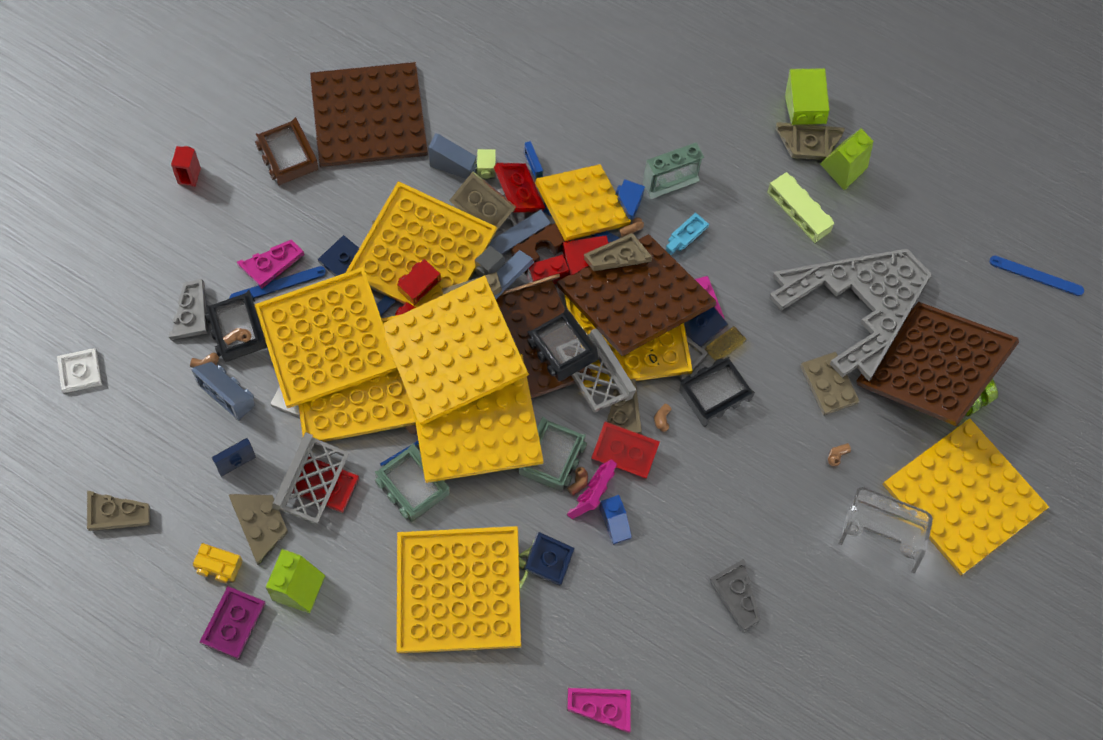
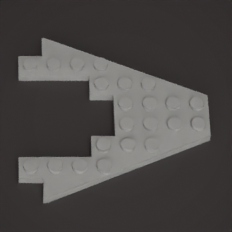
[769,249,931,381]

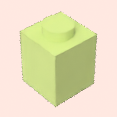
[477,149,496,179]

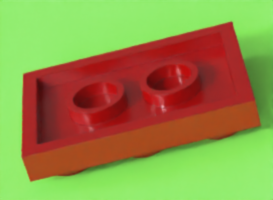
[494,163,545,212]
[592,422,660,479]
[292,456,359,513]

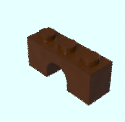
[512,223,570,275]

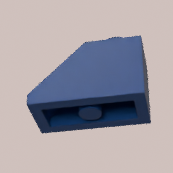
[615,179,645,224]
[599,495,632,544]

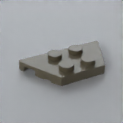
[776,122,845,160]
[228,494,288,565]

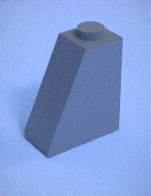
[429,133,477,179]

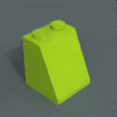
[785,68,829,125]
[820,128,874,190]
[266,549,325,613]

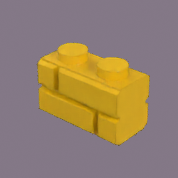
[193,543,243,583]

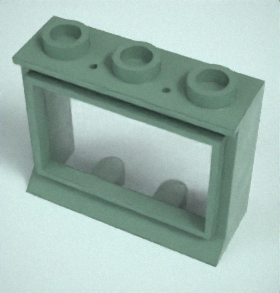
[643,142,704,199]
[519,416,587,492]
[375,443,450,522]

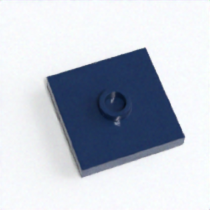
[318,235,359,276]
[684,307,729,347]
[212,438,256,477]
[523,532,575,586]

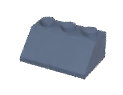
[191,362,255,421]

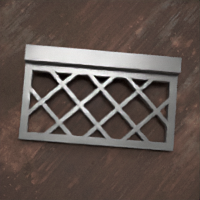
[556,329,636,412]
[272,432,349,525]

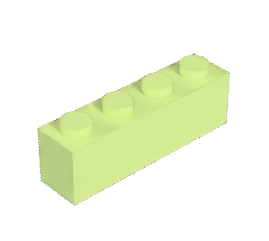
[767,172,834,243]

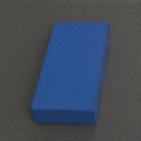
[524,141,543,181]

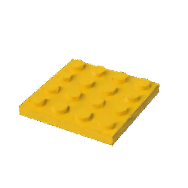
[535,164,631,241]

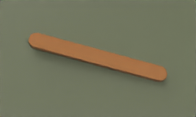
[500,274,560,296]

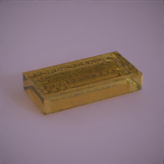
[705,326,746,361]

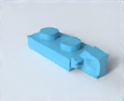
[666,213,709,255]

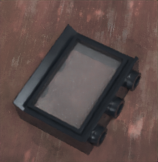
[205,290,268,362]
[527,308,599,382]
[679,357,755,427]

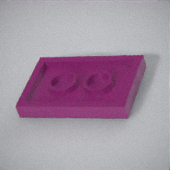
[200,586,266,659]

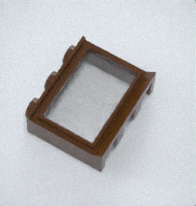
[255,117,319,186]

